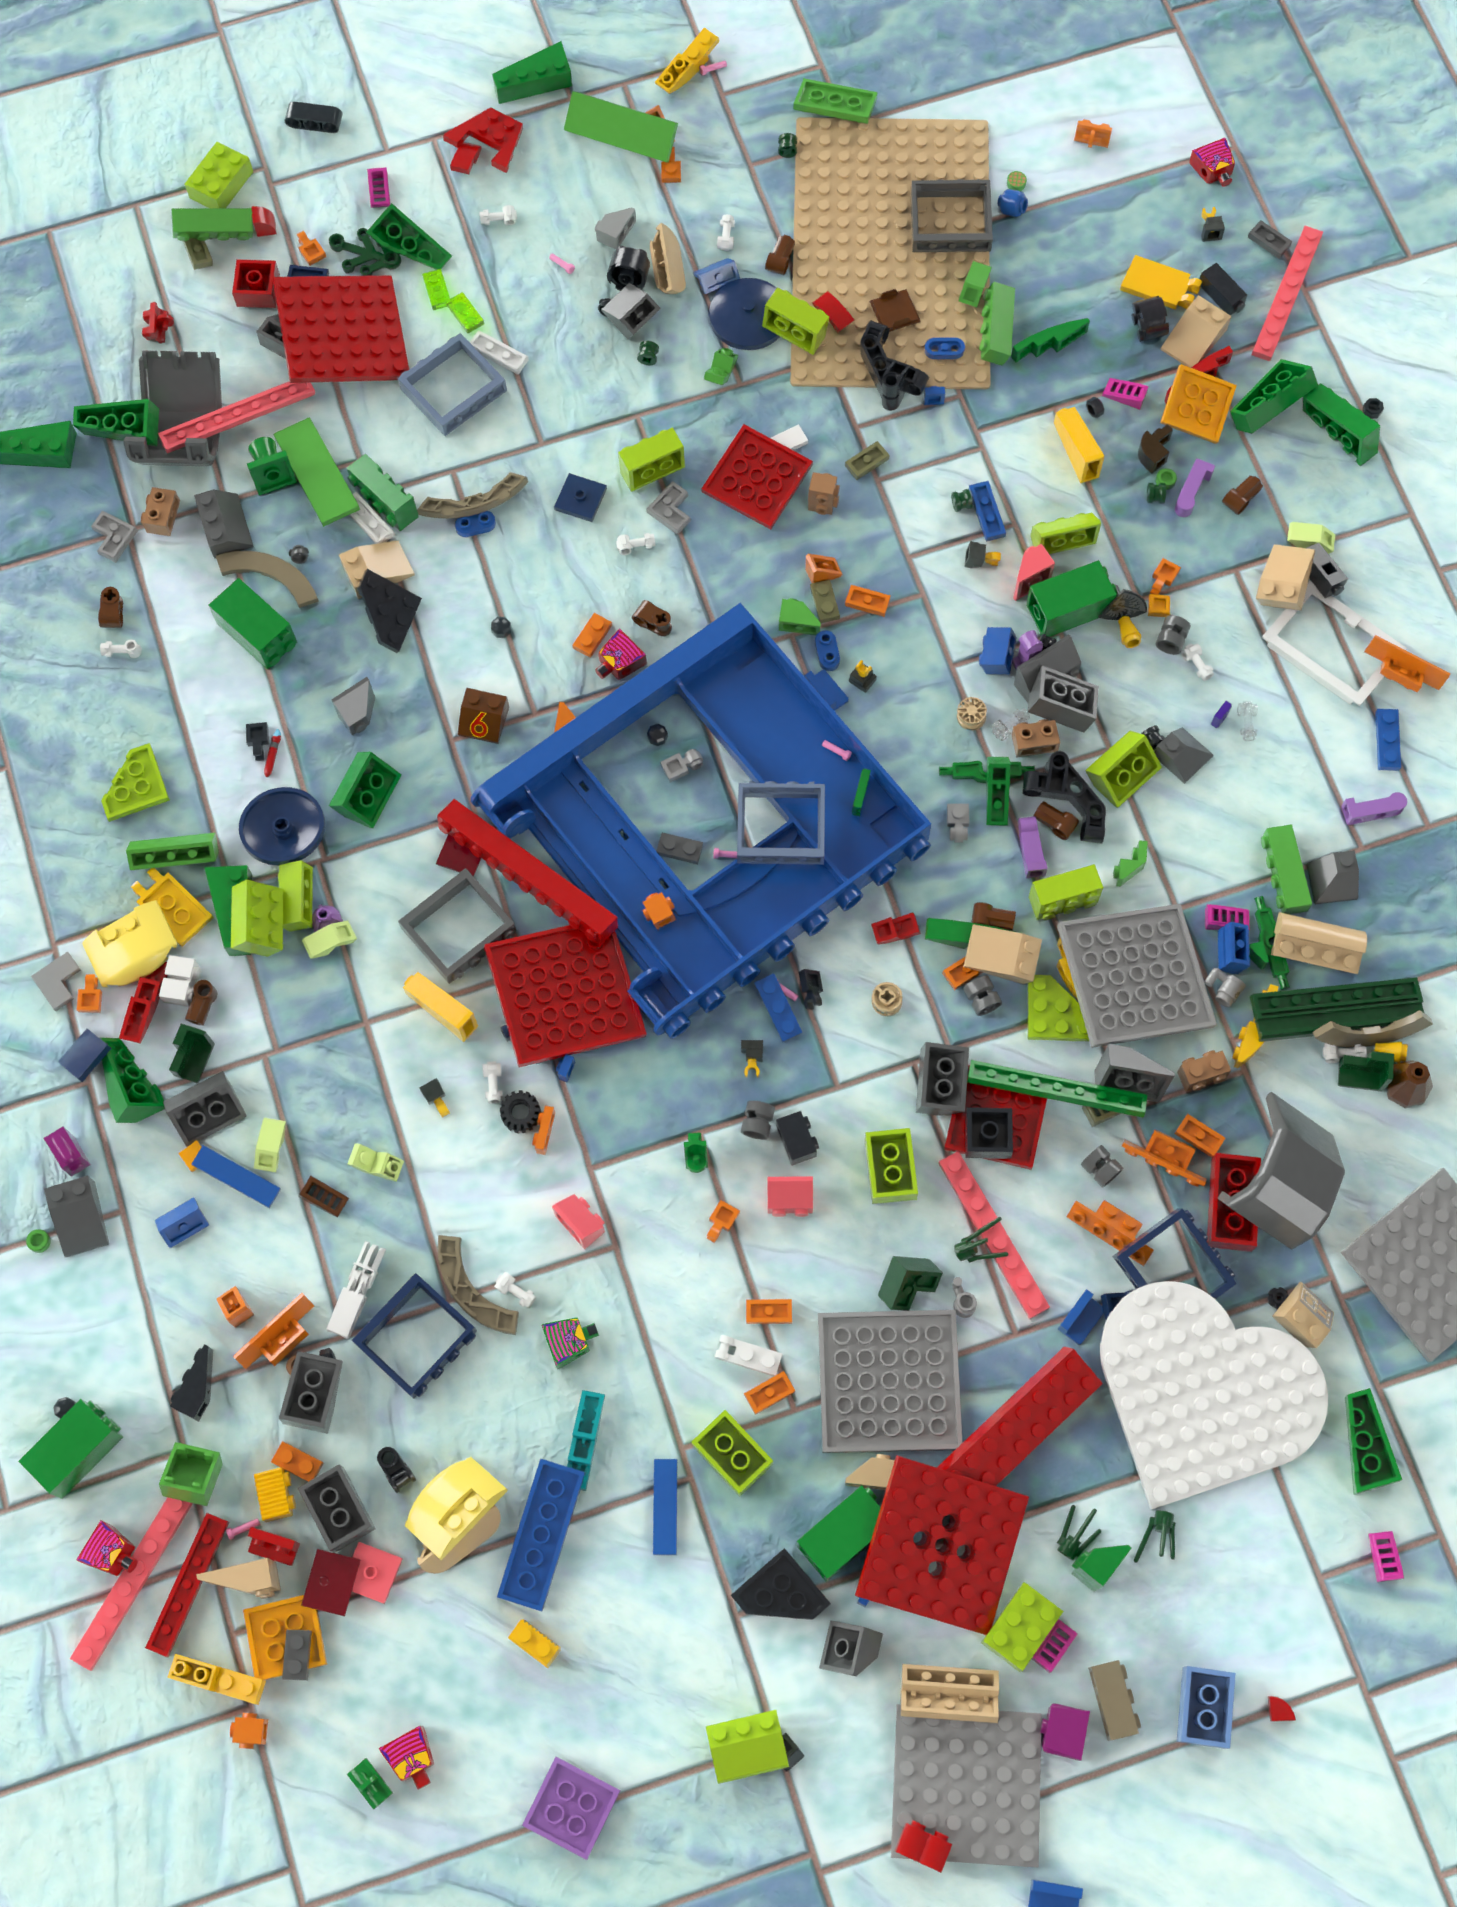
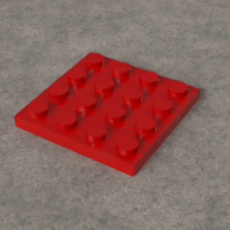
[701,424,813,530]
[944,1065,1047,1170]

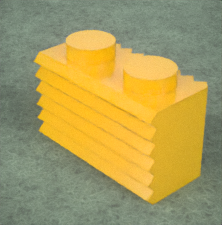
[254,1467,296,1522]
[508,1619,561,1668]

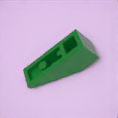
[986,757,1011,826]

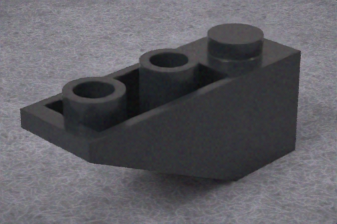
[170,1344,213,1422]

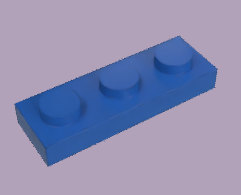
[968,481,1006,542]
[1375,709,1401,771]
[754,973,802,1042]

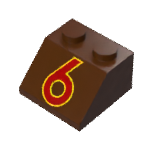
[458,688,509,744]

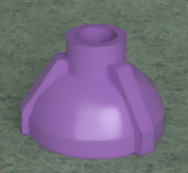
[312,904,343,932]

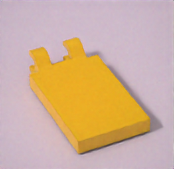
[1120,255,1202,310]
[131,868,214,947]

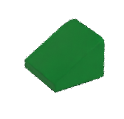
[1249,942,1269,969]

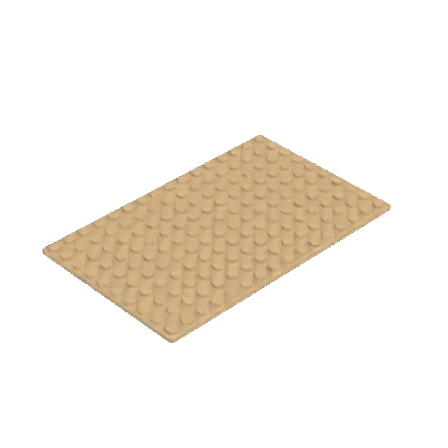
[790,117,990,389]

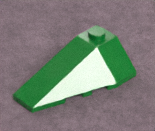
[366,203,452,271]
[100,1038,165,1123]

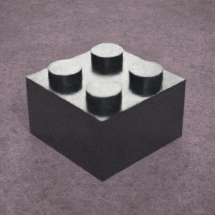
[965,1107,1013,1159]

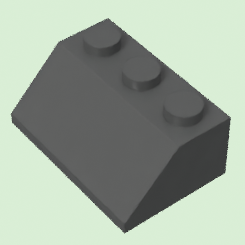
[194,489,254,559]
[1014,635,1082,703]
[1028,665,1099,733]
[916,1042,969,1116]
[163,1071,247,1147]

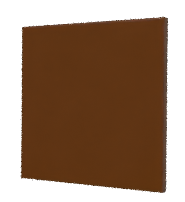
[869,289,921,332]

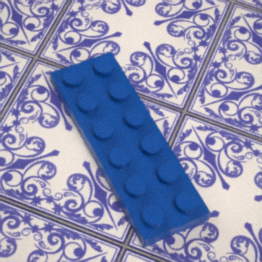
[497,1458,586,1612]

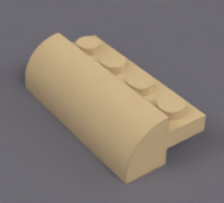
[1271,912,1367,974]
[900,1664,999,1723]

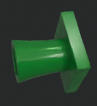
[247,437,297,496]

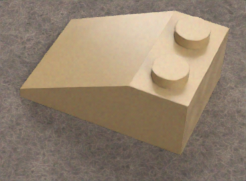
[1160,295,1231,368]
[339,541,415,599]
[1256,545,1315,611]
[963,925,1042,984]
[196,1558,281,1599]

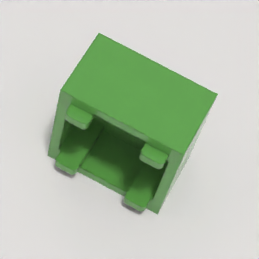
[159,1442,223,1506]

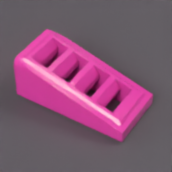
[367,167,390,208]
[1102,378,1149,410]
[1205,904,1250,930]
[1368,1531,1404,1582]
[1031,1619,1077,1673]

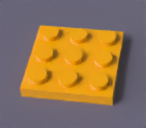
[1160,364,1237,444]
[243,1595,327,1680]

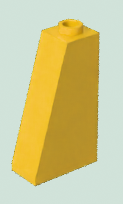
[1054,407,1104,483]
[403,972,478,1042]

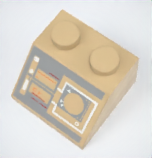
[1272,1282,1334,1348]

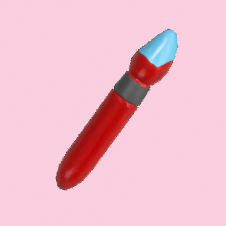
[264,729,281,777]

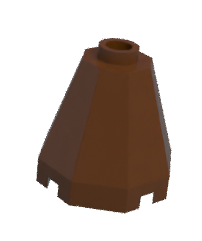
[1386,1060,1433,1108]

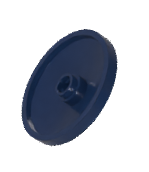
[709,278,780,350]
[239,787,325,866]

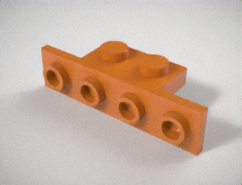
[1364,635,1451,692]
[1121,1129,1207,1187]
[1066,1200,1154,1266]
[233,1293,314,1369]

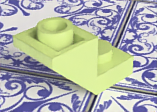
[1287,522,1336,554]
[302,920,357,959]
[254,1118,286,1172]
[348,1143,404,1182]

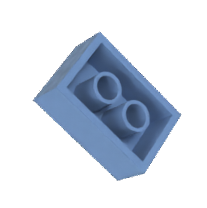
[1177,1666,1236,1749]

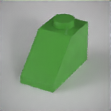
[779,598,821,635]

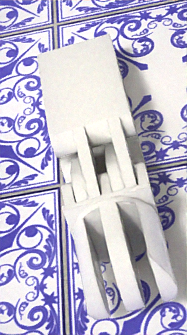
[327,1241,386,1339]

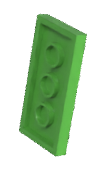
[793,78,878,124]

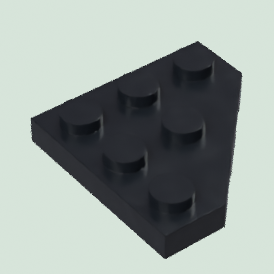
[357,569,422,653]
[731,1548,831,1620]

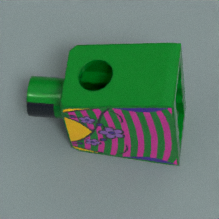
[541,1318,599,1369]

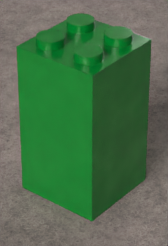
[1026,560,1117,637]
[208,578,297,670]
[18,1399,123,1499]
[796,1485,880,1583]

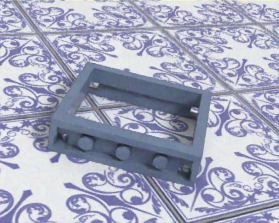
[398,333,507,436]
[737,781,825,865]

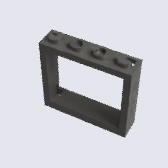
[911,179,993,252]
[398,868,517,984]

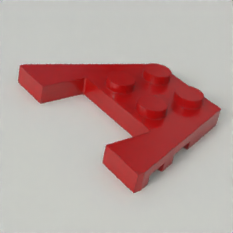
[443,107,523,173]

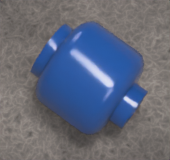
[997,189,1028,217]

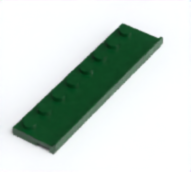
[1250,977,1427,1042]

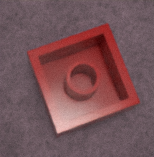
[232,259,280,308]

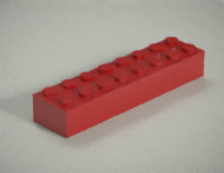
[937,1346,1103,1486]

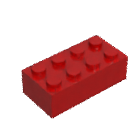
[1207,1153,1261,1252]

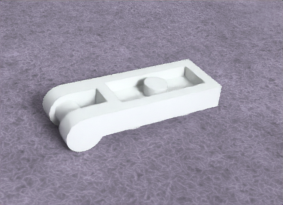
[715,1335,782,1376]

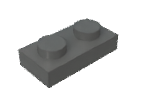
[1248,220,1292,259]
[656,832,703,865]
[282,1630,312,1681]

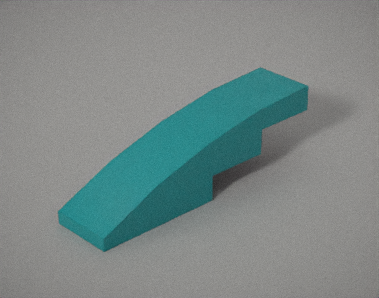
[567,1390,605,1491]

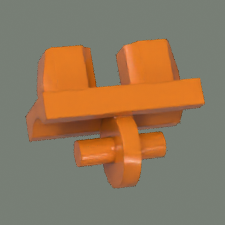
[1074,119,1112,148]

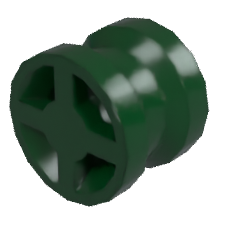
[778,133,797,158]
[637,341,659,366]
[1147,483,1166,504]
[951,489,973,512]

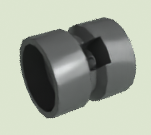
[1156,615,1191,655]
[963,975,1002,1016]
[741,1101,775,1140]
[1081,1145,1124,1188]

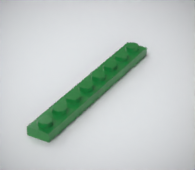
[967,1060,1147,1118]

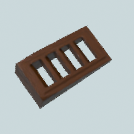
[298,1176,349,1218]

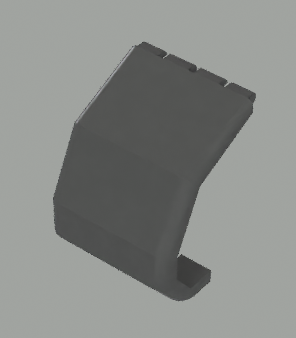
[124,350,222,466]
[1218,1092,1345,1250]

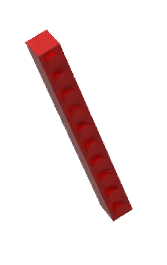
[437,799,618,945]

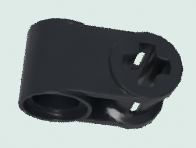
[377,1447,416,1493]

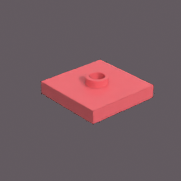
[352,1542,403,1604]

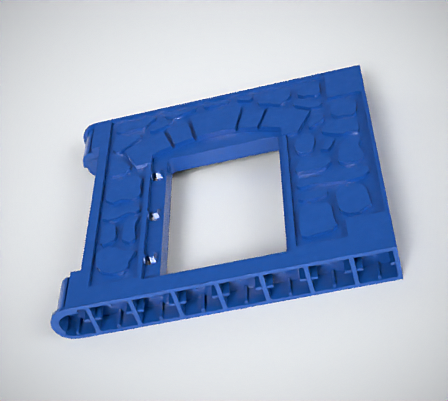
[470,602,931,1039]

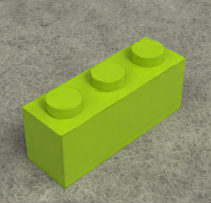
[278,860,313,932]

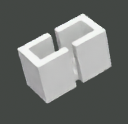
[159,955,201,1007]

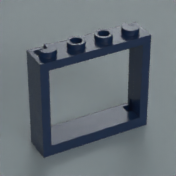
[1112,1208,1237,1300]
[352,1273,477,1399]

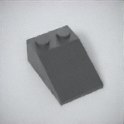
[1094,1044,1175,1102]
[44,1175,109,1258]
[279,1351,343,1434]

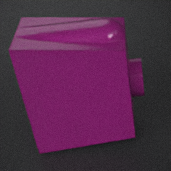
[43,1126,91,1177]
[1040,1703,1090,1761]

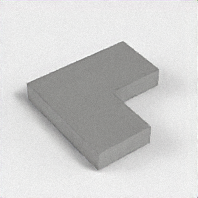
[646,481,691,535]
[91,511,138,563]
[31,952,81,1011]

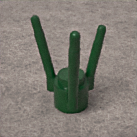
[954,1217,1008,1263]
[1057,1505,1101,1560]
[1134,1510,1176,1563]

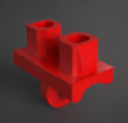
[142,302,174,344]

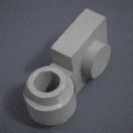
[660,749,703,782]
[947,804,969,843]

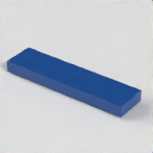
[191,1145,281,1209]
[653,1459,678,1555]

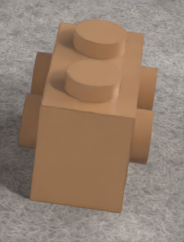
[808,472,840,515]
[141,487,180,536]
[1012,719,1060,758]
[1177,1050,1231,1092]

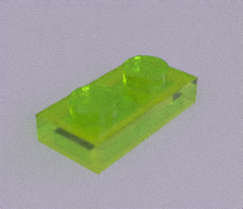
[422,269,452,310]
[446,292,484,334]

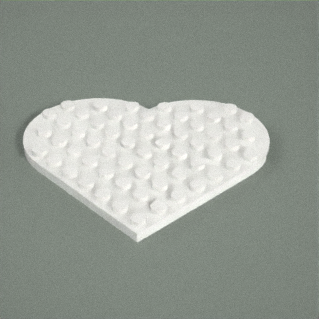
[1100,1281,1328,1509]

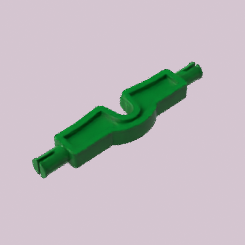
[939,761,1035,783]
[1254,896,1290,990]

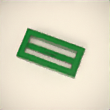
[852,769,871,817]

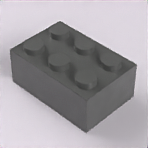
[298,1464,376,1553]

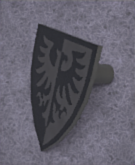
[1098,585,1147,620]

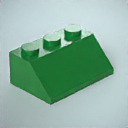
[329,752,402,828]
[1071,1545,1132,1592]

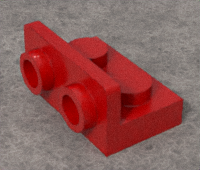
[248,1527,300,1566]

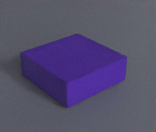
[1211,701,1232,728]

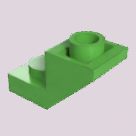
[958,261,992,307]
[704,348,738,385]
[1113,840,1148,887]

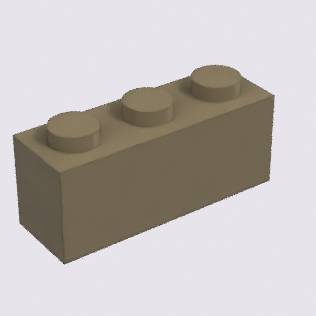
[1088,1660,1141,1741]

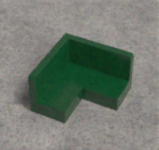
[169,1023,215,1083]
[1338,1051,1394,1092]
[878,1256,943,1311]

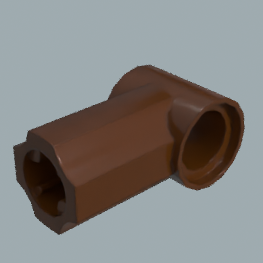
[765,234,795,275]
[1222,475,1263,515]
[1033,801,1079,840]
[971,902,1016,931]
[185,980,218,1026]

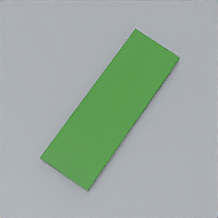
[564,91,678,162]
[273,417,360,527]

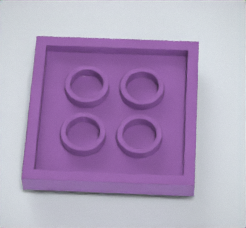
[522,1757,621,1860]

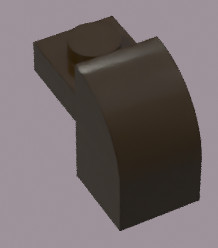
[1138,424,1173,474]

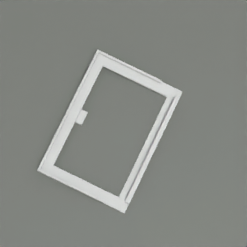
[1262,581,1407,706]

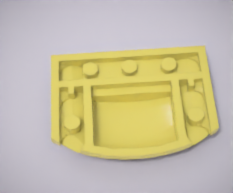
[82,900,178,987]
[405,1457,508,1560]

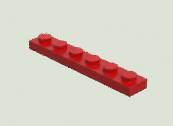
[145,1513,230,1657]

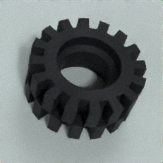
[500,1090,541,1133]

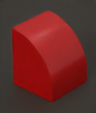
[251,206,277,237]

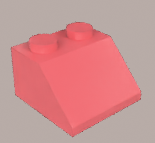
[1013,544,1055,601]
[767,1176,813,1217]
[552,1194,605,1249]

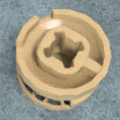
[957,697,987,731]
[872,982,903,1016]

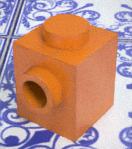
[642,892,676,929]
[230,1713,268,1749]

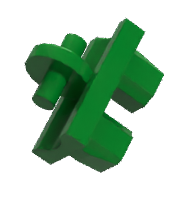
[684,1132,708,1173]
[347,1758,393,1810]

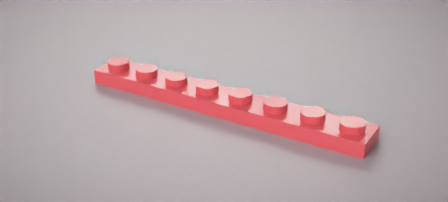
[1251,226,1323,361]
[158,381,315,454]
[938,1151,1050,1320]
[70,1497,193,1671]

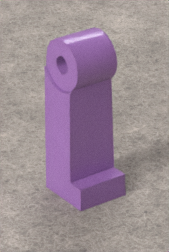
[1175,458,1215,517]
[1012,630,1043,671]
[1341,792,1407,826]
[1018,816,1048,878]

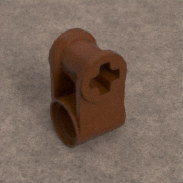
[98,587,124,628]
[631,600,672,636]

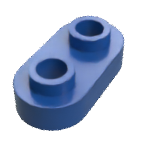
[925,338,965,359]
[455,511,496,537]
[815,630,840,671]

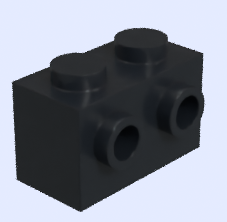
[776,1111,819,1166]

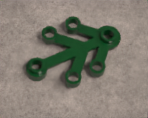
[329,228,401,276]

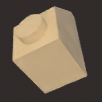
[845,1454,895,1490]

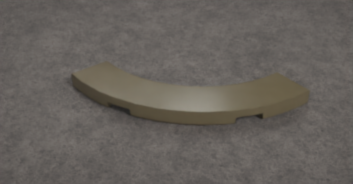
[417,472,528,519]
[216,551,319,608]
[1313,1010,1433,1047]
[437,1235,519,1335]

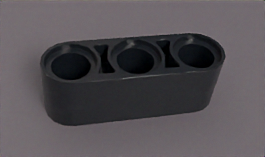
[285,102,343,133]

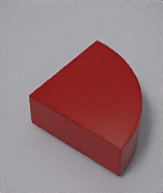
[1268,1696,1296,1721]

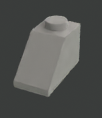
[595,207,636,249]

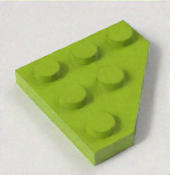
[101,743,170,822]
[1028,975,1090,1042]

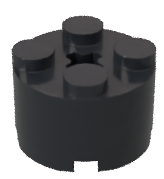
[607,246,650,291]
[1131,295,1169,342]

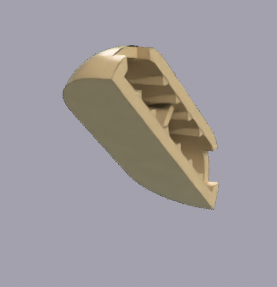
[650,223,686,294]
[417,1505,501,1574]

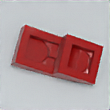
[450,142,482,175]
[812,291,855,333]
[871,912,921,945]

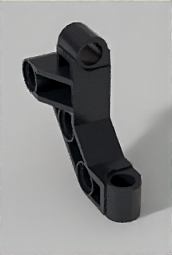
[860,320,930,411]
[1022,751,1106,844]

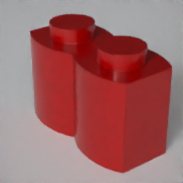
[895,1820,952,1873]

